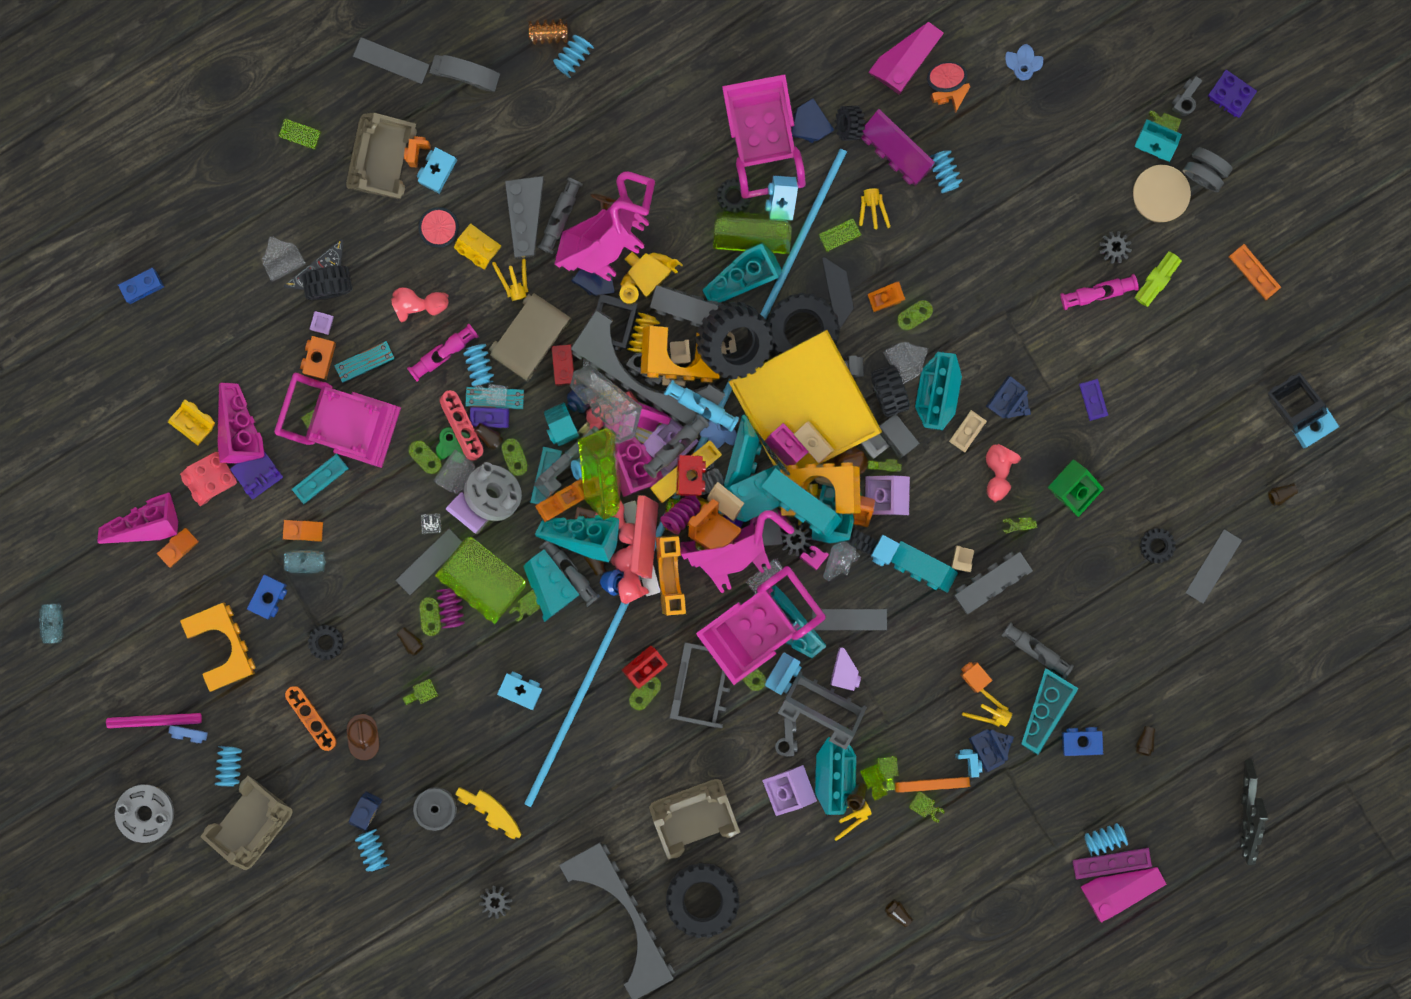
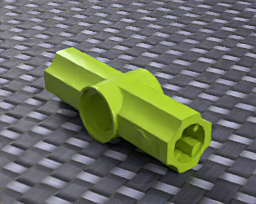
[1134,251,1182,307]

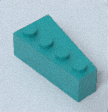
[544,402,580,446]
[762,468,842,538]
[1022,668,1078,755]

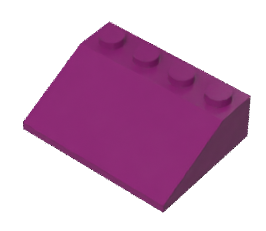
[861,109,935,186]

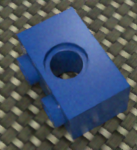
[118,268,164,304]
[247,575,288,619]
[1062,727,1103,756]

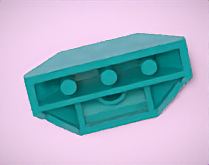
[915,352,962,430]
[724,415,762,488]
[718,465,781,522]
[815,737,856,815]

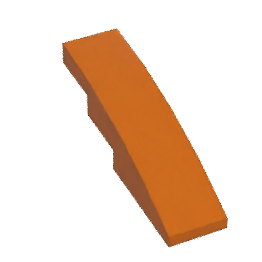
[535,471,613,522]

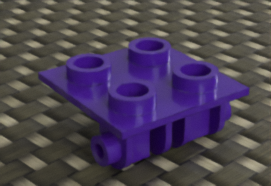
[1208,70,1257,118]
[230,451,283,500]

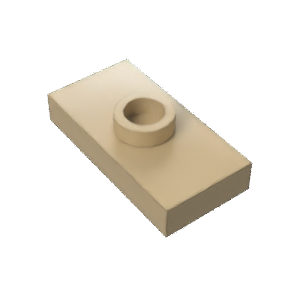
[949,410,987,453]
[794,421,834,463]

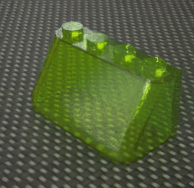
[713,211,792,254]
[578,428,621,520]
[435,537,526,624]

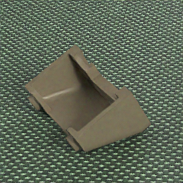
[346,113,417,199]
[489,293,572,382]
[200,776,293,870]
[649,779,740,859]

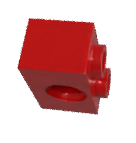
[552,344,575,386]
[676,455,706,496]
[622,646,668,689]

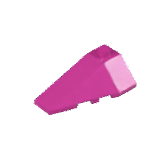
[869,22,944,95]
[218,383,264,463]
[602,415,663,497]
[97,493,178,544]
[1081,867,1167,922]

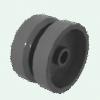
[1183,147,1233,192]
[413,787,457,831]

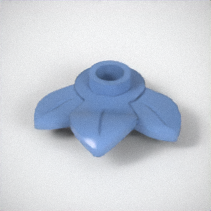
[1005,44,1043,80]
[700,421,737,449]

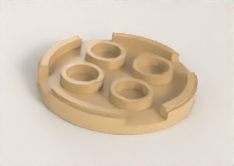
[1133,165,1191,223]

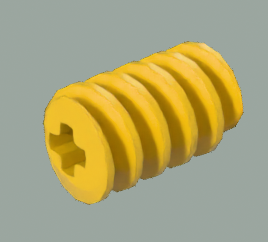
[627,313,660,353]

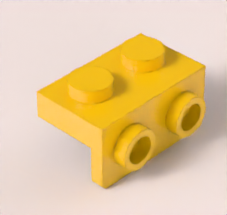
[454,224,501,269]
[168,400,215,445]

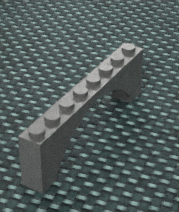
[571,308,725,425]
[559,842,675,999]

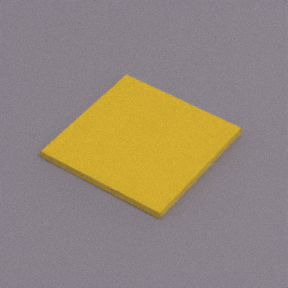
[729,330,882,469]

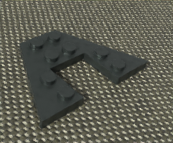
[1240,759,1268,865]

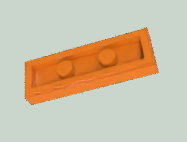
[1229,244,1281,300]

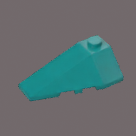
[703,243,782,303]
[812,485,854,543]
[535,515,619,562]
[770,585,826,658]

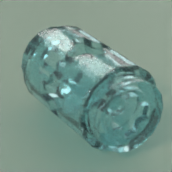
[284,550,325,573]
[39,604,63,643]

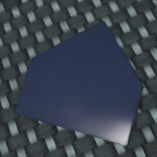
[791,99,834,143]
[571,264,615,296]
[986,376,1031,418]
[968,729,1014,773]

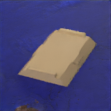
[707,482,744,521]

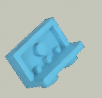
[765,653,802,695]
[955,749,982,778]

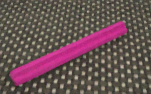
[106,713,202,728]

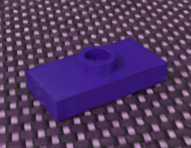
[1079,379,1108,421]
[470,407,509,428]

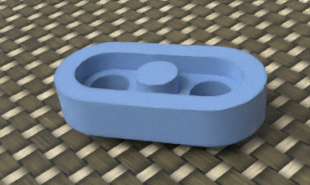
[168,725,208,743]

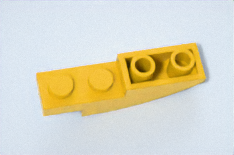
[650,440,722,503]
[455,787,522,839]

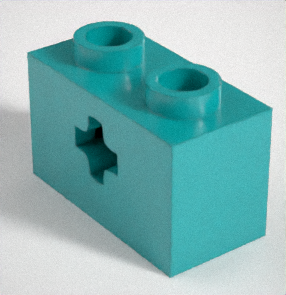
[1135,119,1182,162]

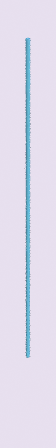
[524,149,847,807]

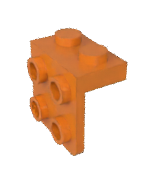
[688,499,741,549]

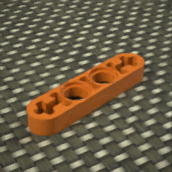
[285,686,337,751]
[895,777,970,792]

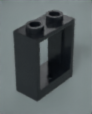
[597,294,638,352]
[1268,372,1328,434]

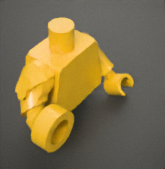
[620,252,683,304]

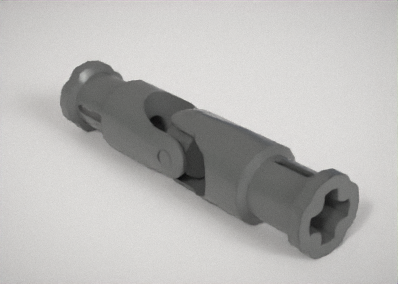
[537,177,583,254]
[643,414,709,478]
[539,541,600,607]
[1001,622,1074,679]

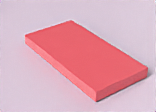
[631,496,659,579]

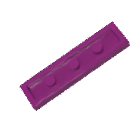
[1072,848,1152,879]

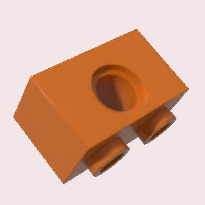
[300,336,336,380]
[960,662,993,693]

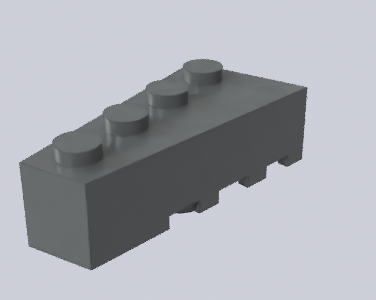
[505,176,544,259]
[650,285,722,327]
[953,552,1033,614]

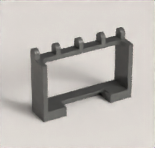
[534,426,607,498]
[670,642,730,728]
[778,671,867,750]

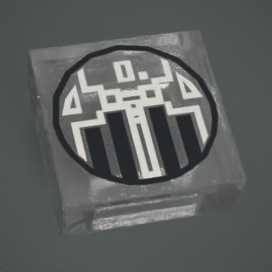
[421,514,442,534]

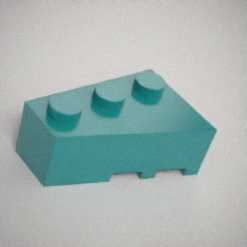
[891,541,958,593]
[523,550,579,622]

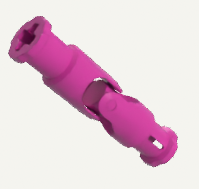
[1060,274,1139,310]
[407,323,479,382]

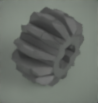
[1099,231,1132,264]
[691,468,724,496]
[781,523,812,556]
[479,885,512,919]

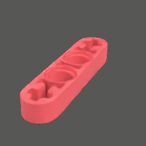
[440,390,483,461]

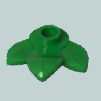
[436,427,473,463]

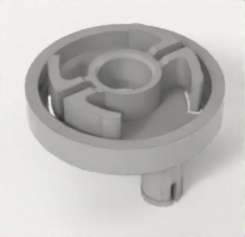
[464,462,522,521]
[115,784,174,843]

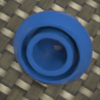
[600,569,624,596]

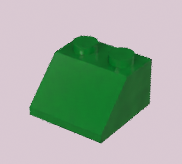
[1048,459,1104,517]

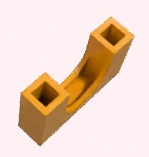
[641,326,719,383]
[780,463,861,516]
[655,535,686,616]
[180,603,256,692]

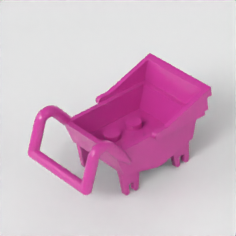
[722,75,806,198]
[555,171,655,281]
[274,373,401,468]
[680,509,794,593]
[696,566,826,685]

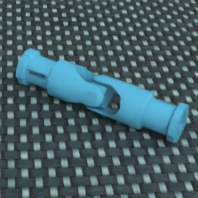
[664,380,739,432]

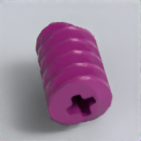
[660,496,701,534]
[436,588,465,629]

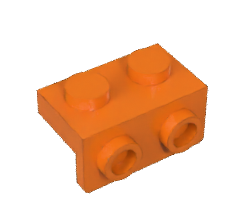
[404,136,431,168]

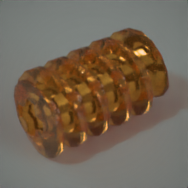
[528,19,568,45]

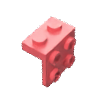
[180,452,237,506]

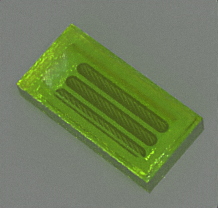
[278,119,321,150]
[819,218,861,252]

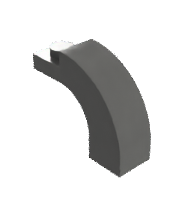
[429,55,500,92]

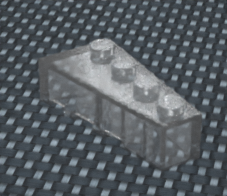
[570,365,642,444]

